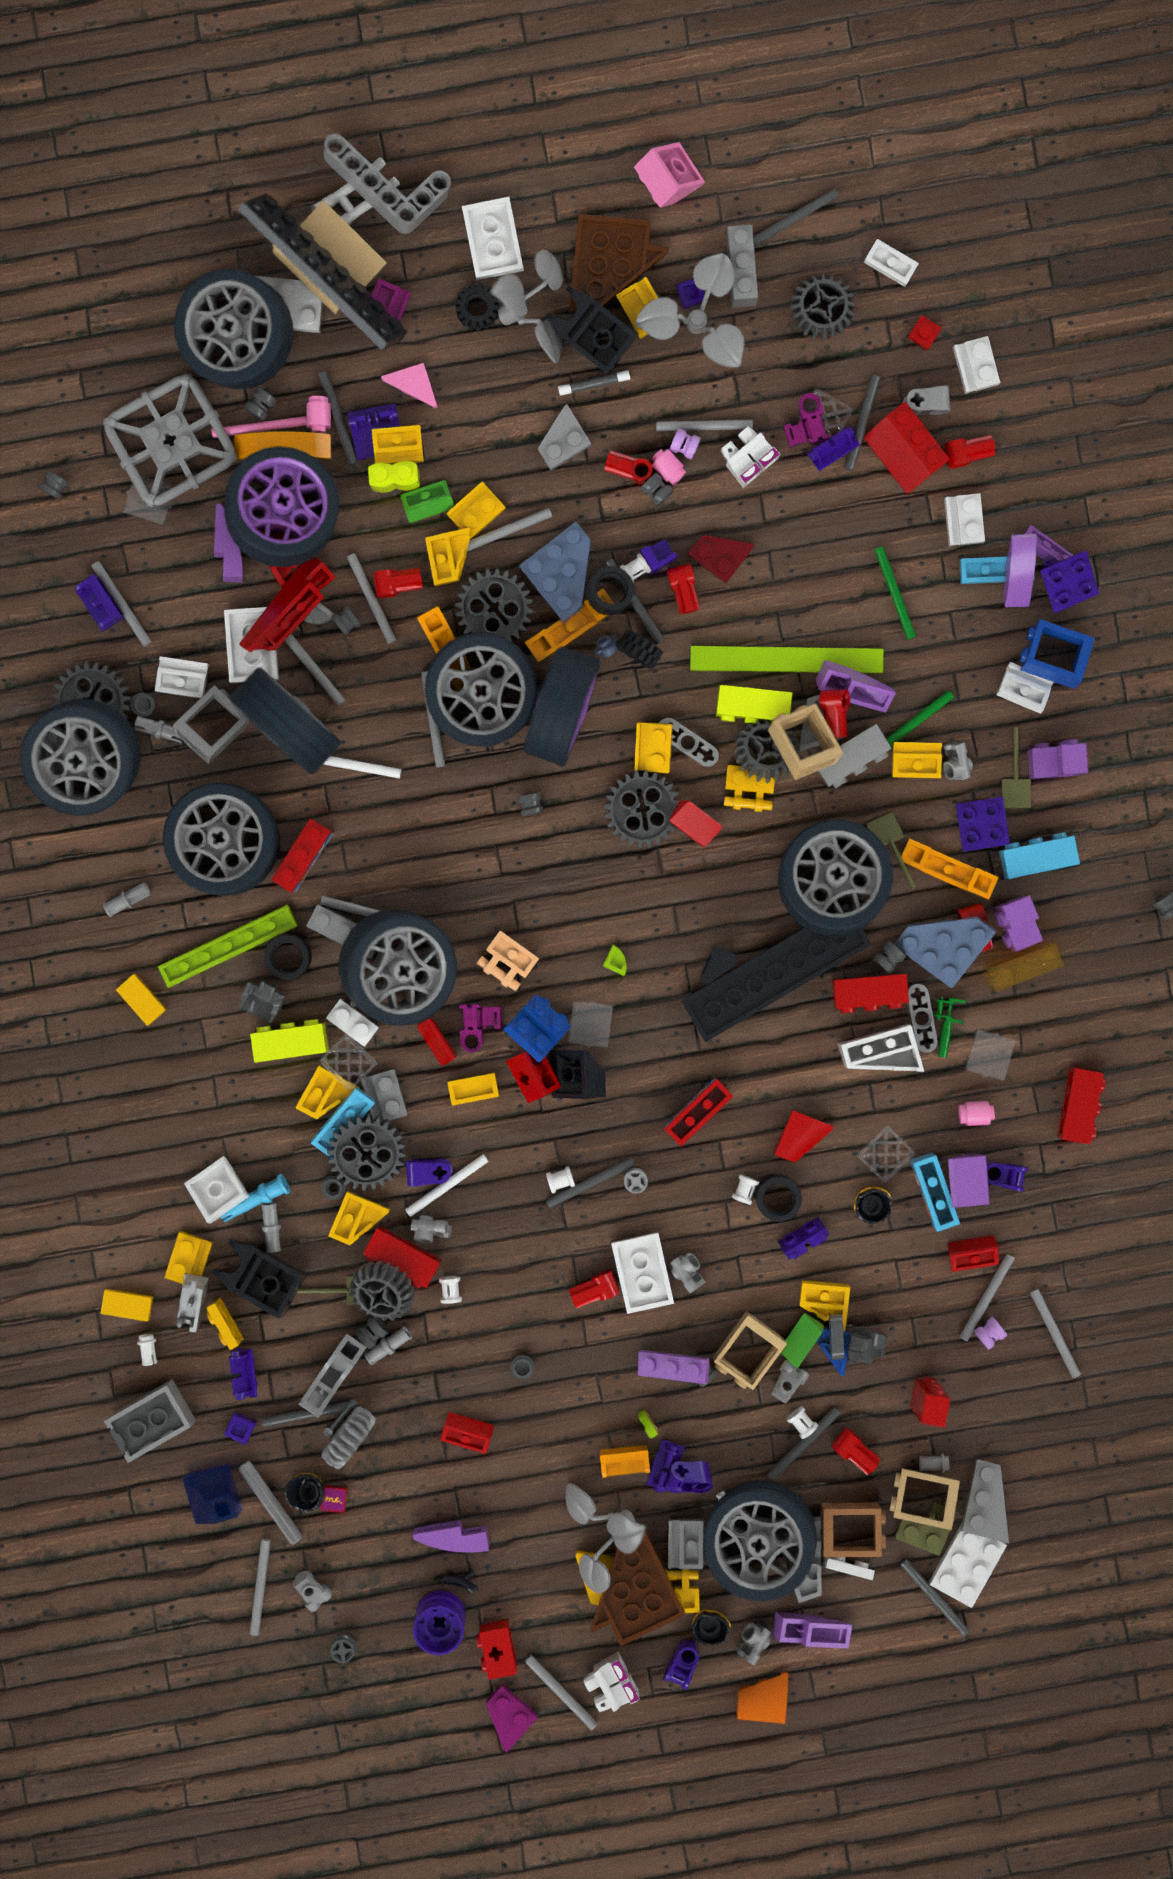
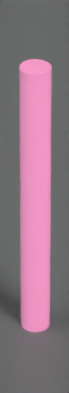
[211,416,307,438]

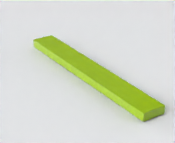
[690,646,883,674]

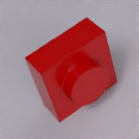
[908,315,942,351]

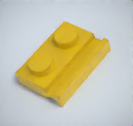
[616,277,658,339]
[372,425,424,465]
[446,481,506,540]
[634,722,673,773]
[892,742,942,778]
[164,1231,213,1284]
[206,1297,244,1350]

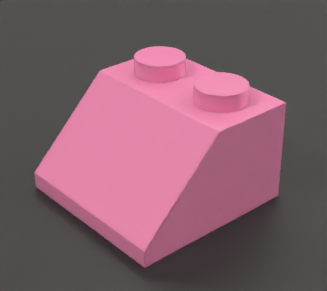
[634,142,705,208]

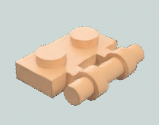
[476,931,539,992]

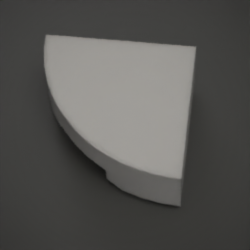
[303,603,334,625]

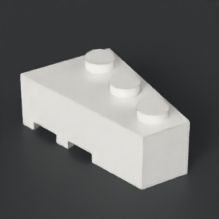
[838,1024,924,1072]

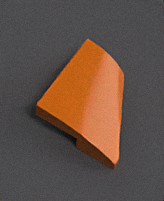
[736,1671,788,1724]

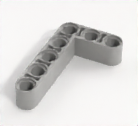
[323,134,451,234]

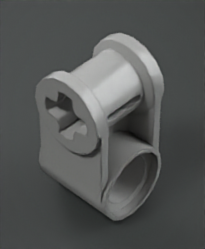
[902,386,951,415]

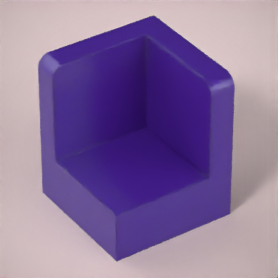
[640,539,678,575]

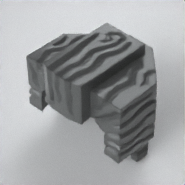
[239,981,287,1023]
[846,1327,888,1365]

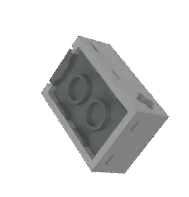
[104,1379,196,1463]

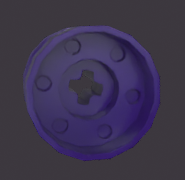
[413,1590,466,1655]

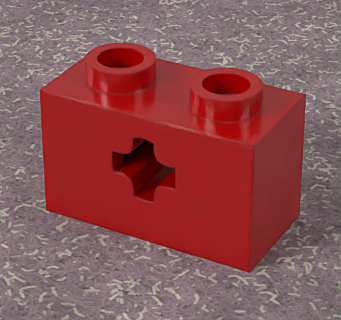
[506,1050,561,1103]
[476,1620,518,1680]

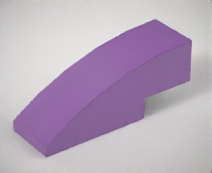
[214,504,243,583]
[1002,534,1037,607]
[815,660,896,713]
[413,1520,490,1553]
[772,1612,852,1649]

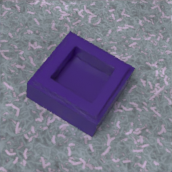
[676,279,704,310]
[224,1411,257,1445]

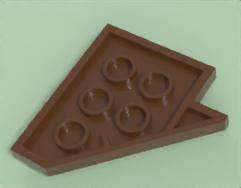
[569,214,669,314]
[590,1525,686,1646]

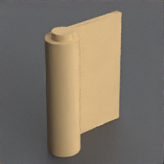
[272,200,387,315]

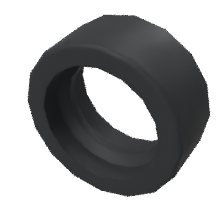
[586,566,634,615]
[264,934,312,980]
[755,1174,802,1222]

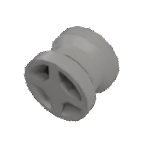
[624,1167,648,1194]

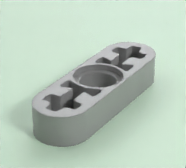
[659,718,719,767]
[907,984,938,1053]

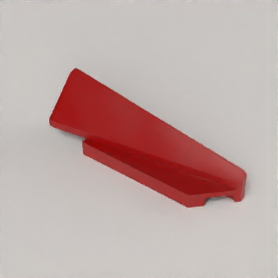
[239,557,335,652]

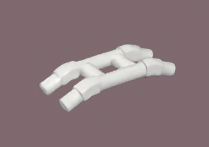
[311,157,400,225]

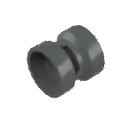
[244,387,277,421]
[640,473,674,507]
[872,941,906,974]
[355,1316,389,1349]

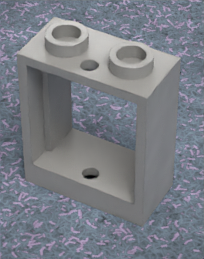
[173,685,250,765]

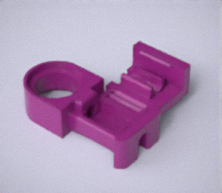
[783,393,830,449]
[459,1004,503,1053]

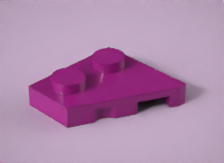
[486,1683,538,1752]

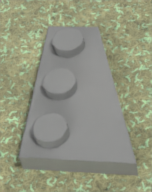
[960,1459,1009,1543]
[777,1517,822,1603]

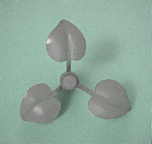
[491,250,563,364]
[636,253,744,367]
[566,1483,646,1594]

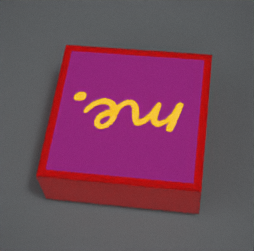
[320,1485,348,1513]

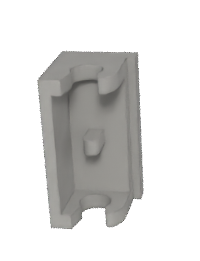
[177,1273,209,1333]

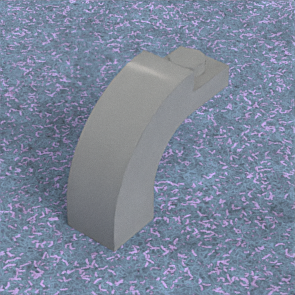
[299,1334,366,1418]

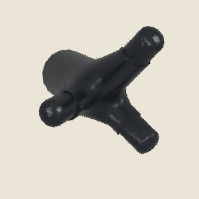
[443,1571,478,1594]

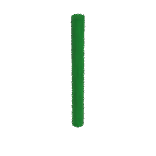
[874,546,917,640]
[886,690,954,747]

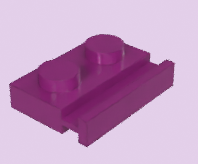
[372,278,411,322]

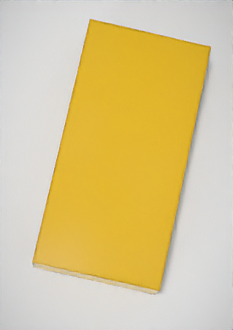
[116,974,167,1026]
[447,1072,499,1105]
[100,1289,154,1322]

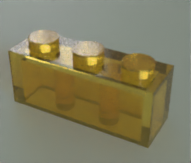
[982,943,1064,992]

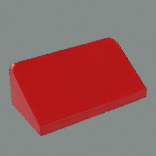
[668,800,722,847]
[417,1017,457,1066]
[947,1235,999,1272]
[440,1412,494,1454]

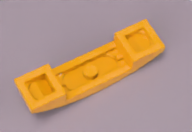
[234,432,331,460]
[525,588,614,663]
[417,606,484,694]
[901,838,999,900]

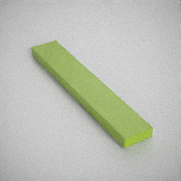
[157,904,299,988]

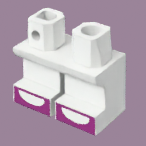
[721,426,780,488]
[584,1652,640,1712]

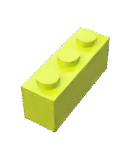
[716,685,792,724]
[250,1019,329,1063]

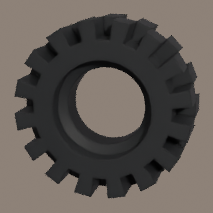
[455,283,499,332]
[616,630,663,670]

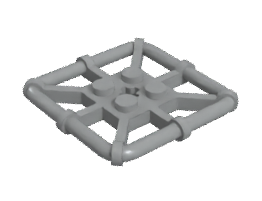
[103,373,237,508]

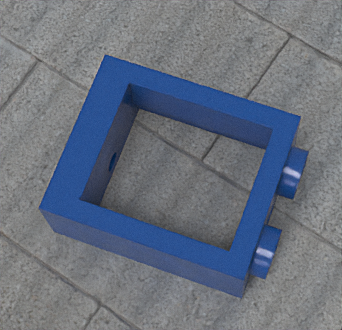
[1019,619,1095,689]

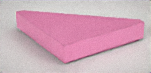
[381,363,437,408]

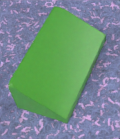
[400,480,454,523]
[781,1312,824,1368]

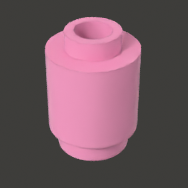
[306,396,331,433]
[652,449,687,486]
[958,1101,995,1126]

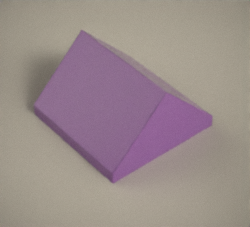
[948,1152,989,1208]

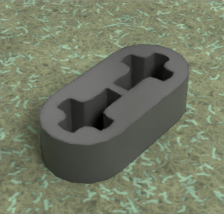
[829,1314,844,1360]

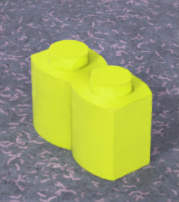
[368,461,420,493]

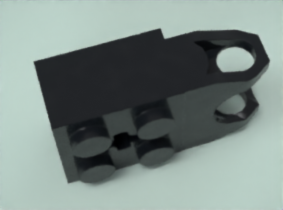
[545,285,639,374]
[211,1238,307,1318]

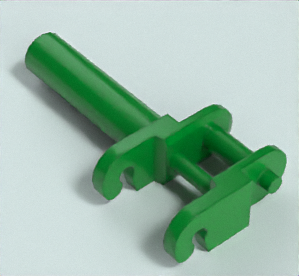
[933,997,967,1058]

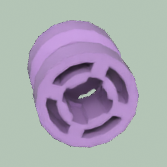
[670,428,701,460]
[974,1316,1008,1350]

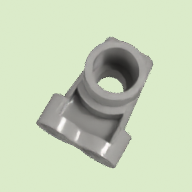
[943,742,973,780]
[411,1215,451,1243]
[670,1253,706,1294]
[771,1360,809,1403]
[293,1571,333,1612]
[736,1623,772,1666]

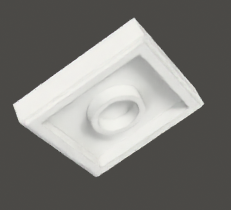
[184,1156,249,1224]

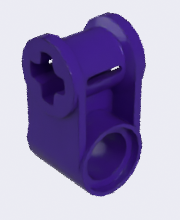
[406,1159,453,1187]
[986,1161,1029,1192]
[664,1461,713,1493]
[663,1638,699,1690]

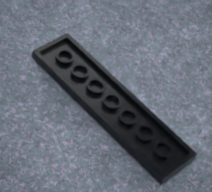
[238,193,408,350]
[681,903,871,1042]

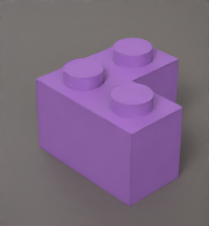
[1027,739,1088,779]
[993,896,1043,952]

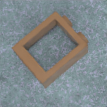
[821,1502,886,1557]

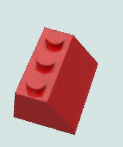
[863,402,950,495]

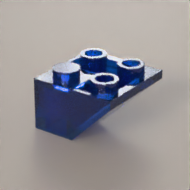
[182,1463,242,1524]

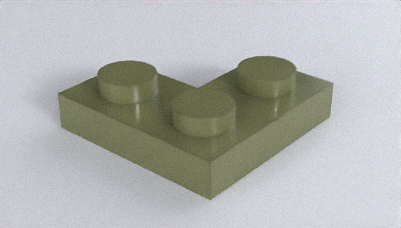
[894,1500,957,1556]

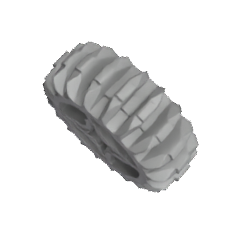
[322,1406,376,1469]

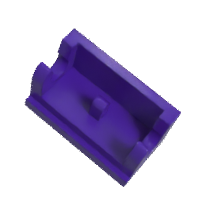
[75,574,124,632]

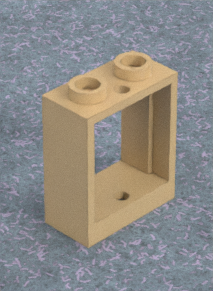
[768,704,843,780]
[713,1311,787,1390]
[890,1468,960,1530]

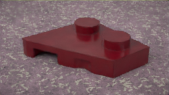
[688,535,754,584]

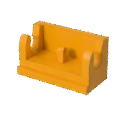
[600,1445,650,1478]

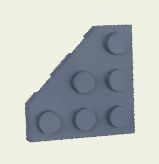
[519,522,591,623]
[894,916,996,988]

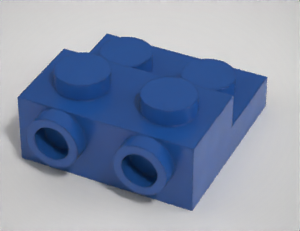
[504,994,572,1062]

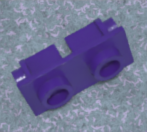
[807,427,860,471]
[778,1217,829,1260]
[229,1348,258,1400]
[646,1439,685,1493]

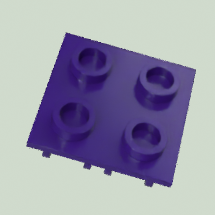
[348,403,400,460]
[1040,550,1099,613]
[956,797,1010,852]

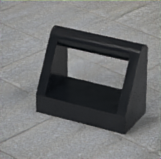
[700,946,739,984]

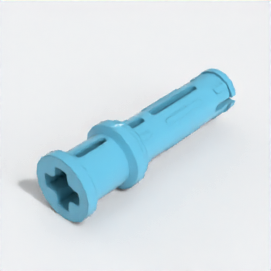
[221,1174,291,1222]

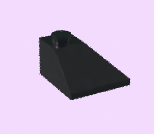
[550,1050,606,1099]

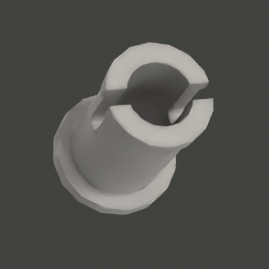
[919,1453,949,1473]

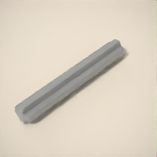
[239,1461,302,1545]

